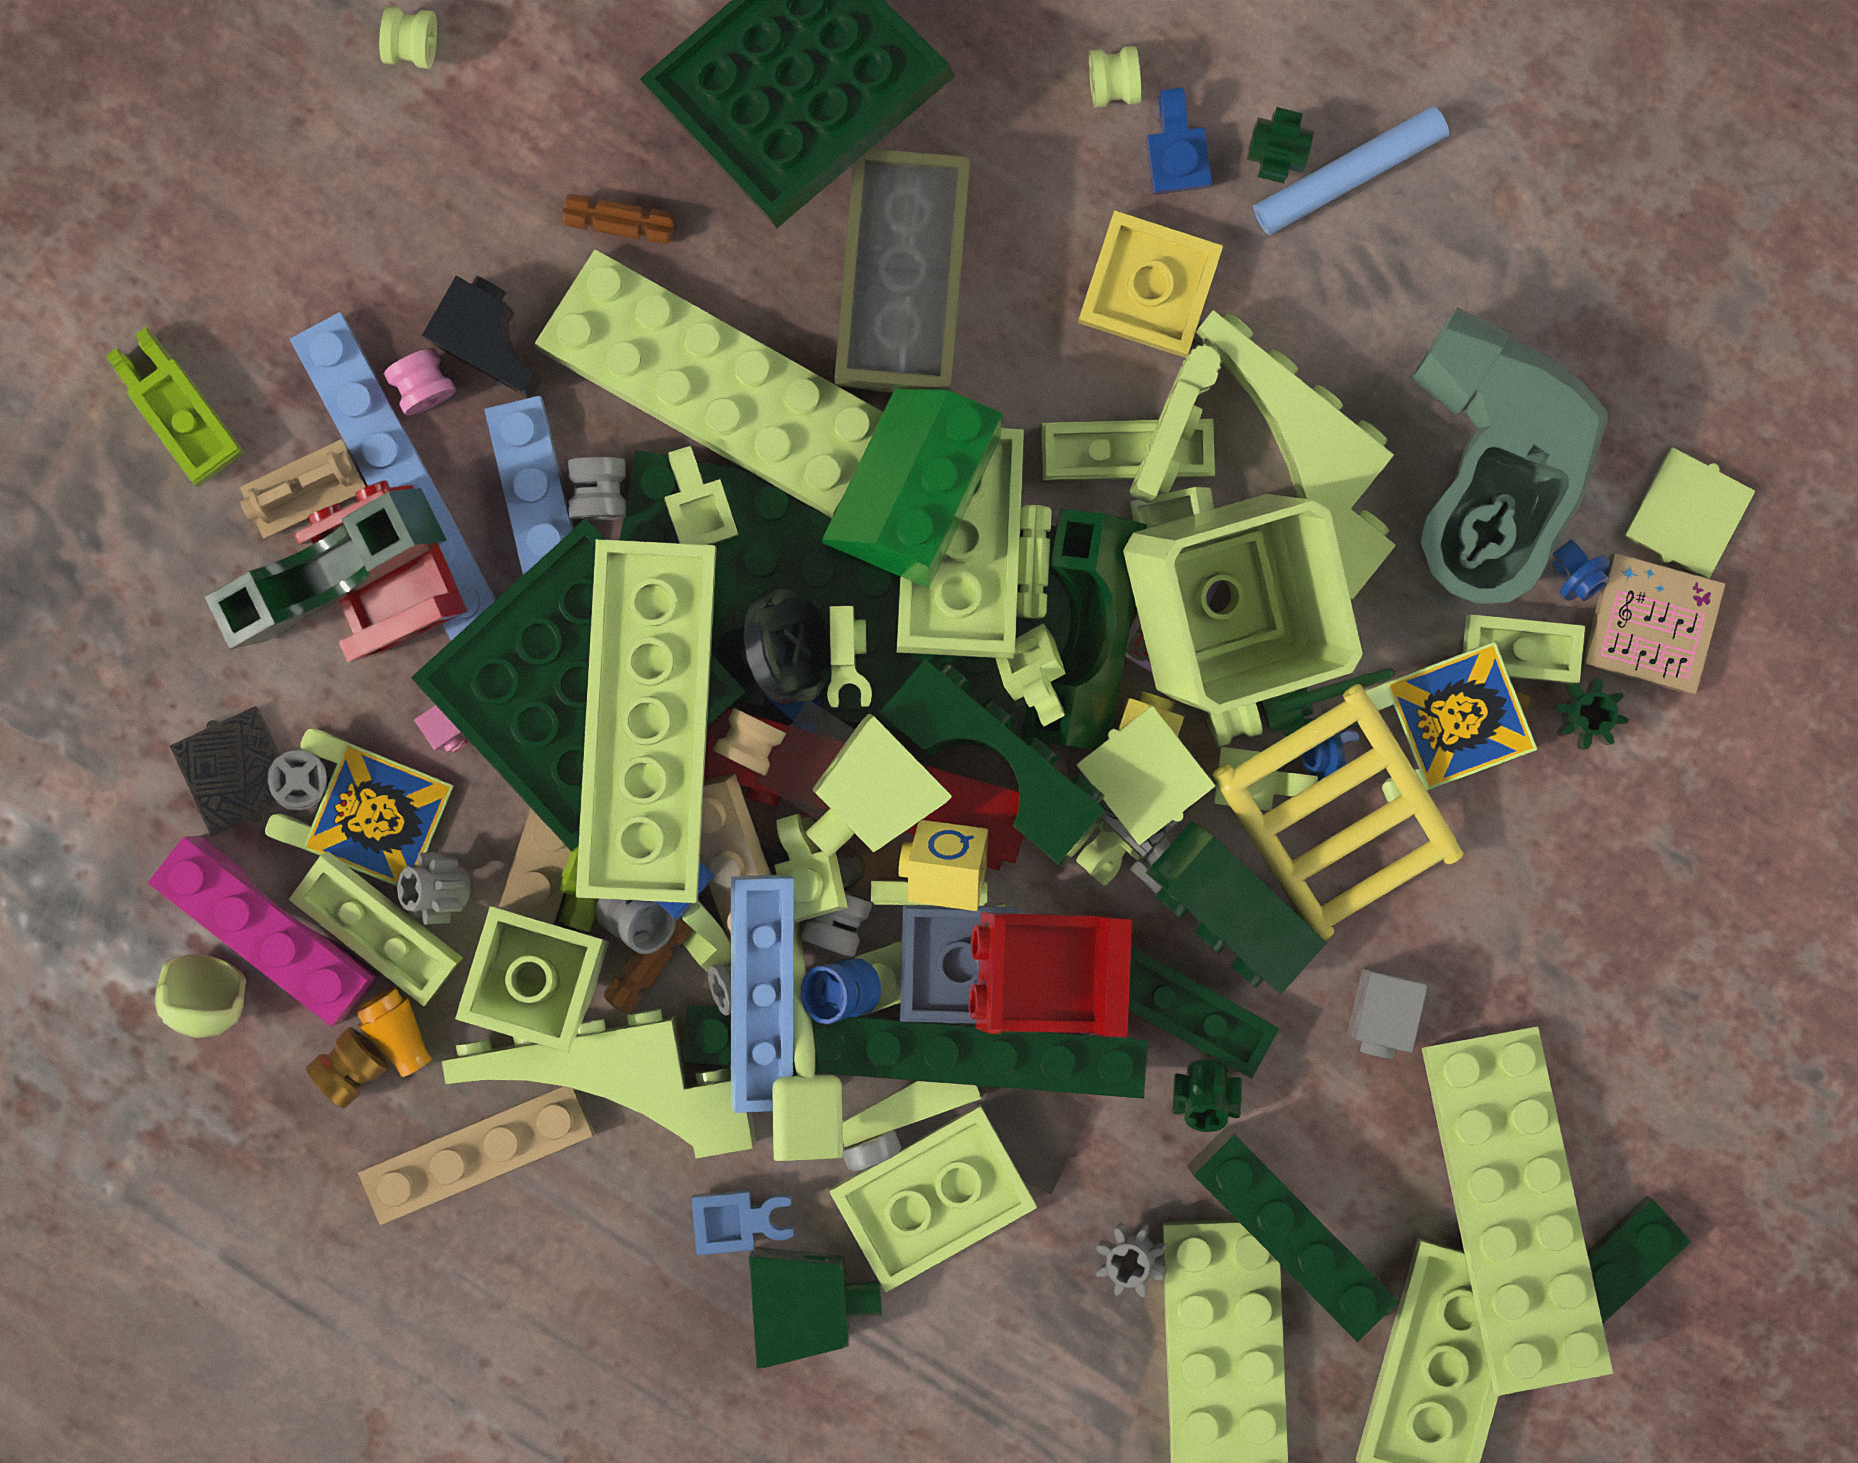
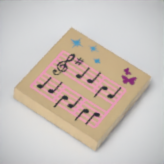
[1581,553,1726,695]

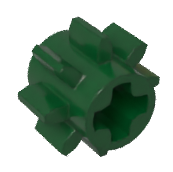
[1247,107,1314,184]
[1552,678,1629,750]
[1172,1059,1242,1132]

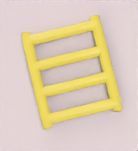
[1212,684,1464,940]

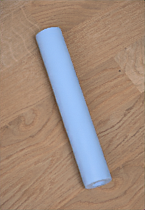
[1253,105,1449,236]

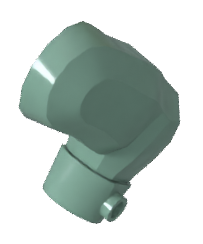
[1411,307,1608,604]

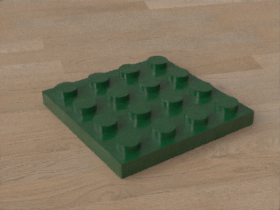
[640,0,955,229]
[411,518,746,852]

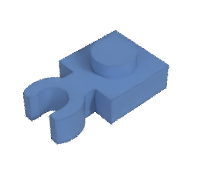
[691,1189,795,1255]

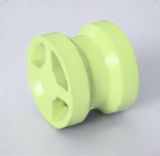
[379,5,437,69]
[1089,46,1141,108]
[1203,703,1263,748]

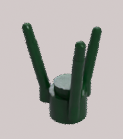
[1260,634,1395,737]

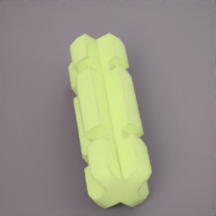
[1016,505,1052,619]

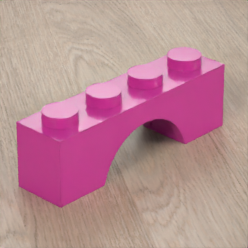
[147,836,380,1027]

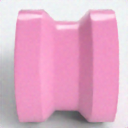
[384,348,457,416]

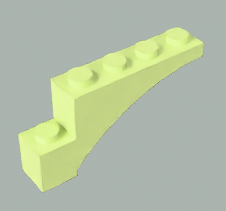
[1194,310,1396,600]
[442,1009,756,1158]

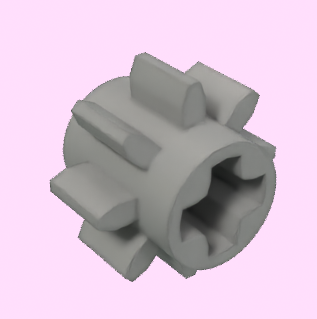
[397,852,471,925]
[1096,1223,1167,1297]

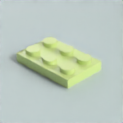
[829,1104,1037,1292]

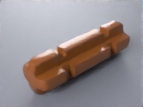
[562,194,675,245]
[604,917,692,1014]

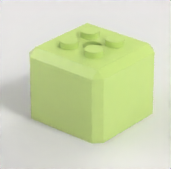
[1123,494,1363,715]

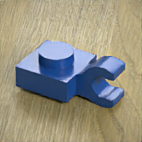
[1146,87,1212,195]

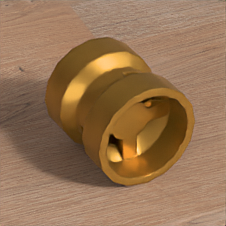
[306,1027,389,1109]

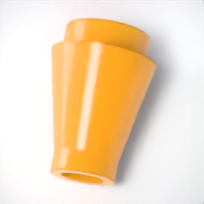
[355,987,432,1077]

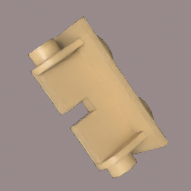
[239,438,366,539]

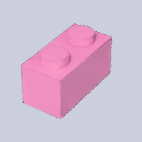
[414,705,470,753]

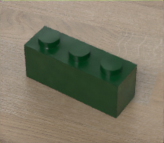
[1145,821,1327,994]

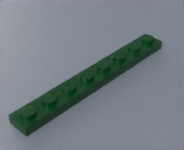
[682,1005,1148,1099]

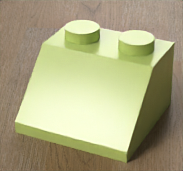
[455,906,609,1053]

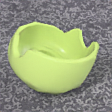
[155,954,246,1038]

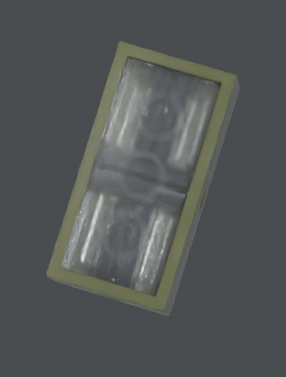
[835,148,971,394]

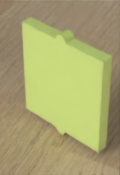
[1623,447,1755,579]
[1076,705,1215,846]

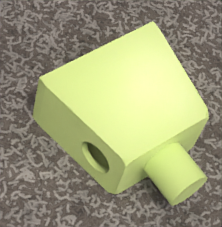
[805,714,952,858]

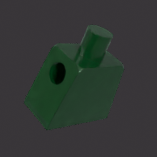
[748,1247,882,1368]

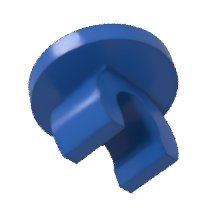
[1552,539,1611,601]
[1301,731,1359,782]

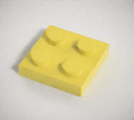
[1078,210,1223,358]

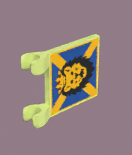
[1364,641,1538,802]
[265,729,454,886]

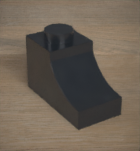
[422,275,542,398]

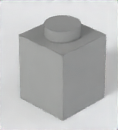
[1347,968,1428,1060]

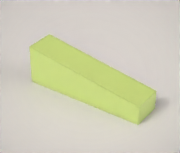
[843,1081,981,1147]

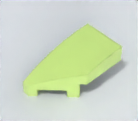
[681,899,731,973]

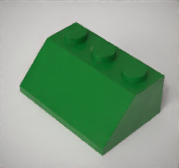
[822,388,1003,589]

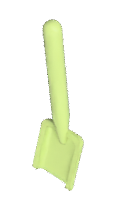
[772,922,843,1161]

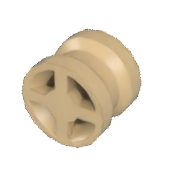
[713,708,786,776]

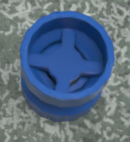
[800,958,881,1024]

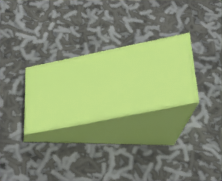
[1130,487,1214,528]

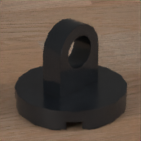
[717,587,831,705]

